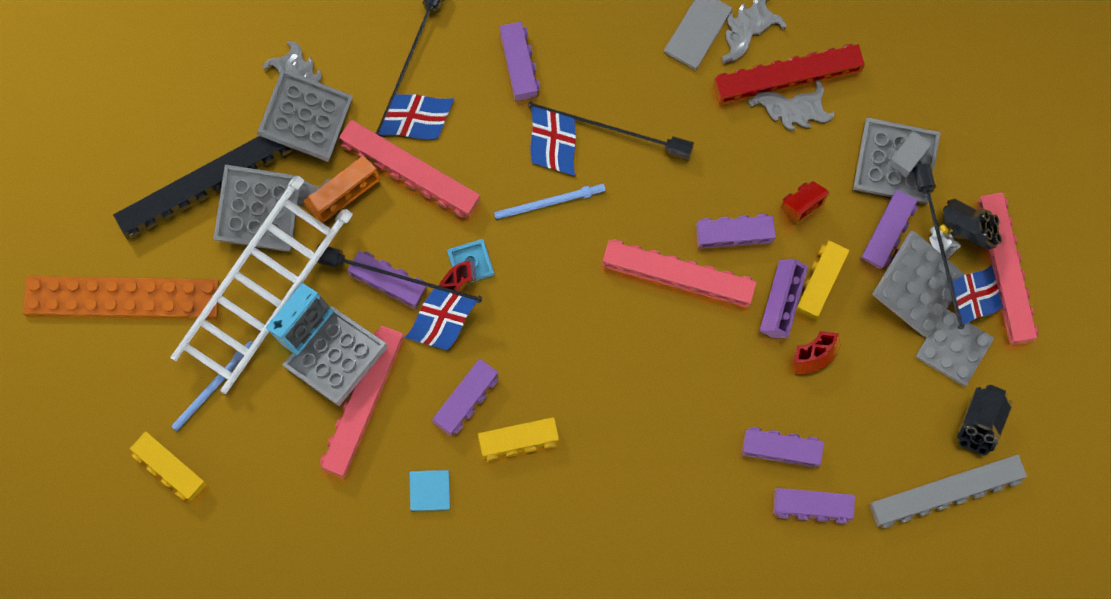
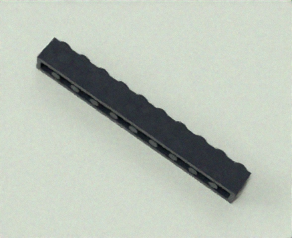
[113,136,293,239]

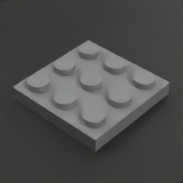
[915,309,994,387]

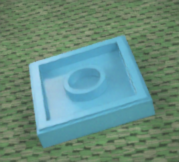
[447,239,494,283]
[410,470,450,511]

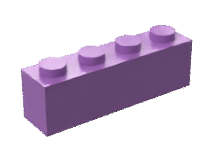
[500,22,540,101]
[861,190,918,269]
[696,214,775,249]
[348,251,427,309]
[760,259,808,338]
[432,359,499,437]
[742,427,824,468]
[773,488,855,524]

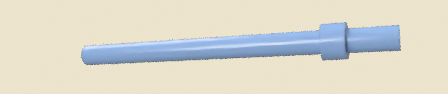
[494,184,605,219]
[171,340,253,431]

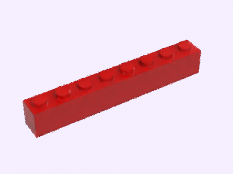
[713,44,865,104]

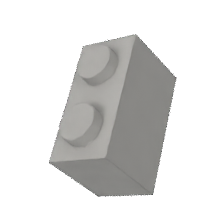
[888,131,932,178]

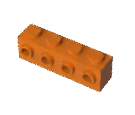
[303,156,381,223]

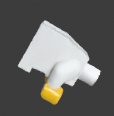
[929,225,961,259]

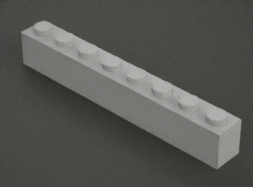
[869,455,1027,529]

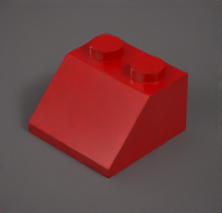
[781,181,829,225]

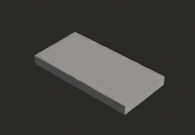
[664,0,733,70]

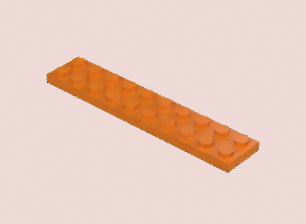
[23,276,219,318]

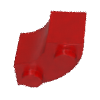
[439,261,477,292]
[794,331,841,374]

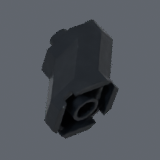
[943,199,1002,250]
[957,385,1013,455]

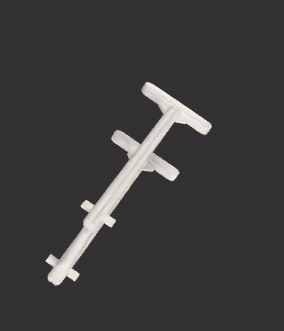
[170,176,353,395]

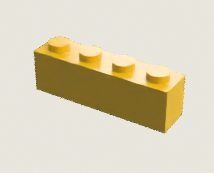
[796,241,850,321]
[478,417,559,461]
[130,431,207,502]

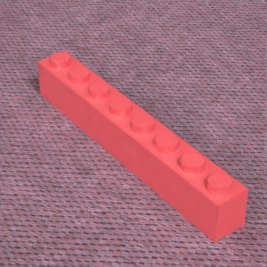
[339,120,480,219]
[977,192,1038,346]
[602,240,756,308]
[320,325,404,479]

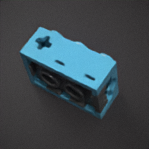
[265,283,334,356]

